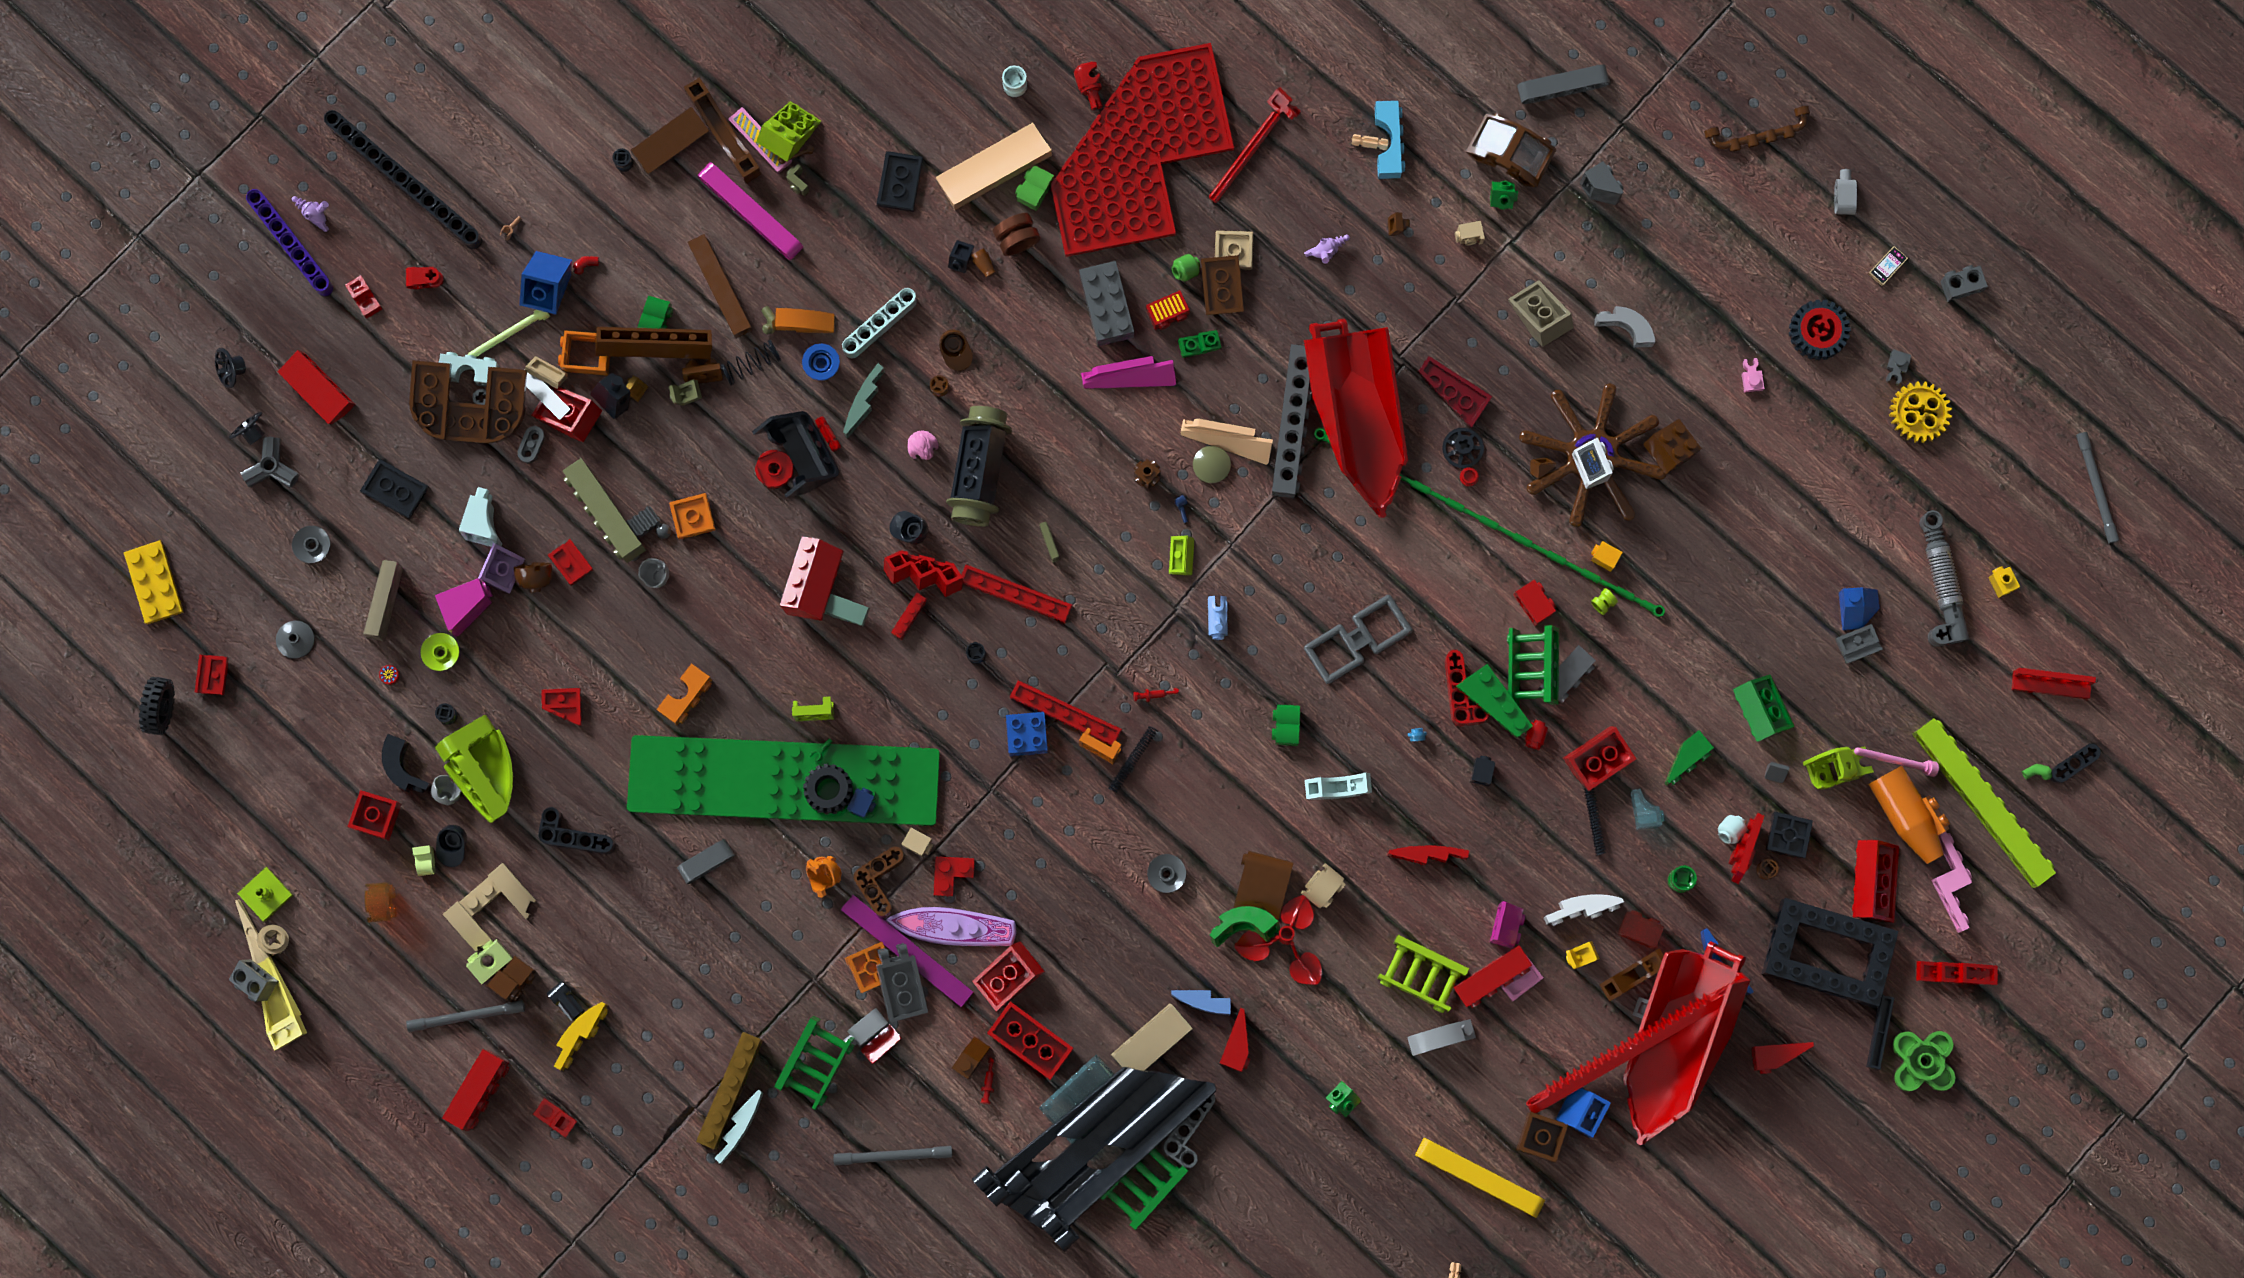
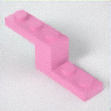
[1931,832,1972,933]

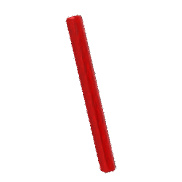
[1209,111,1280,203]

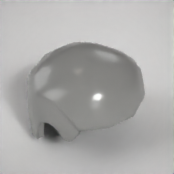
[638,558,669,588]
[431,775,461,805]

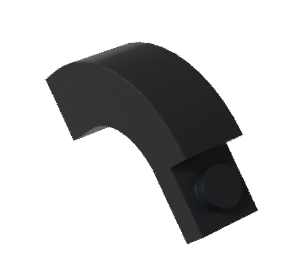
[382,734,432,793]

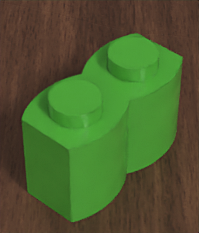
[1015,165,1054,211]

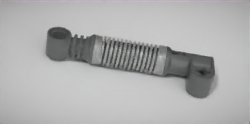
[1919,510,1970,647]

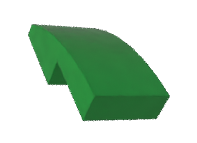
[1178,330,1221,358]

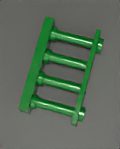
[1507,625,1559,706]
[774,1016,855,1109]
[1101,1148,1188,1230]

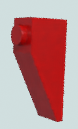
[1219,1008,1250,1072]
[1751,1042,1814,1074]

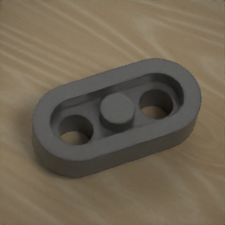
[518,426,545,464]

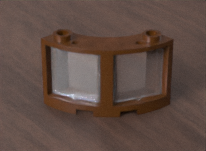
[1466,113,1557,188]

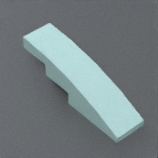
[715,1090,763,1164]

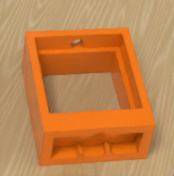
[558,330,610,376]

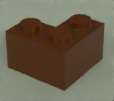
[487,956,536,1002]

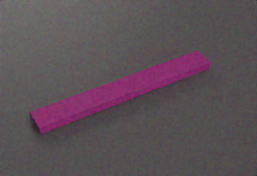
[841,895,974,1008]

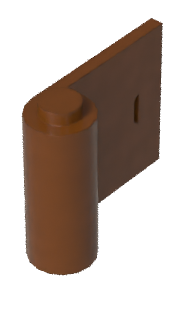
[1233,850,1294,920]

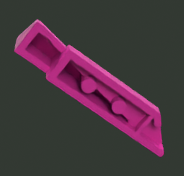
[1081,356,1176,389]

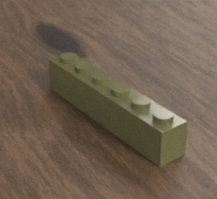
[563,458,646,563]

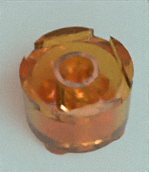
[365,882,397,923]

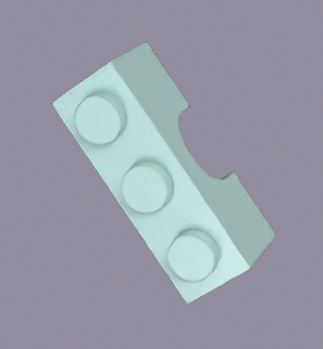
[439,352,500,387]

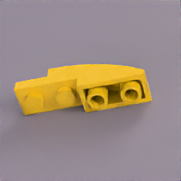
[554,1002,608,1071]

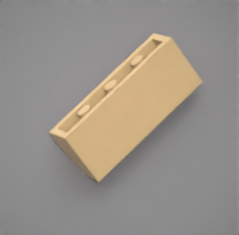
[1111,1003,1192,1071]

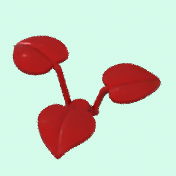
[1234,895,1322,985]

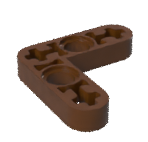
[853,847,905,918]

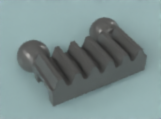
[626,506,672,561]

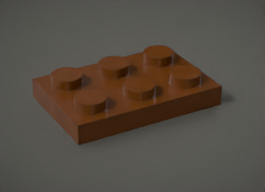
[1201,255,1244,316]

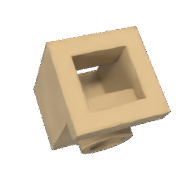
[1455,221,1485,246]

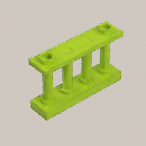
[1377,935,1469,1013]

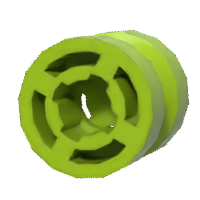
[1591,588,1618,615]

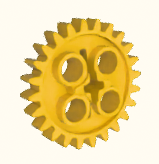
[1889,381,1952,443]

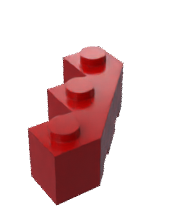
[884,550,963,597]

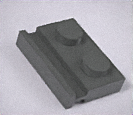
[1835,624,1883,664]

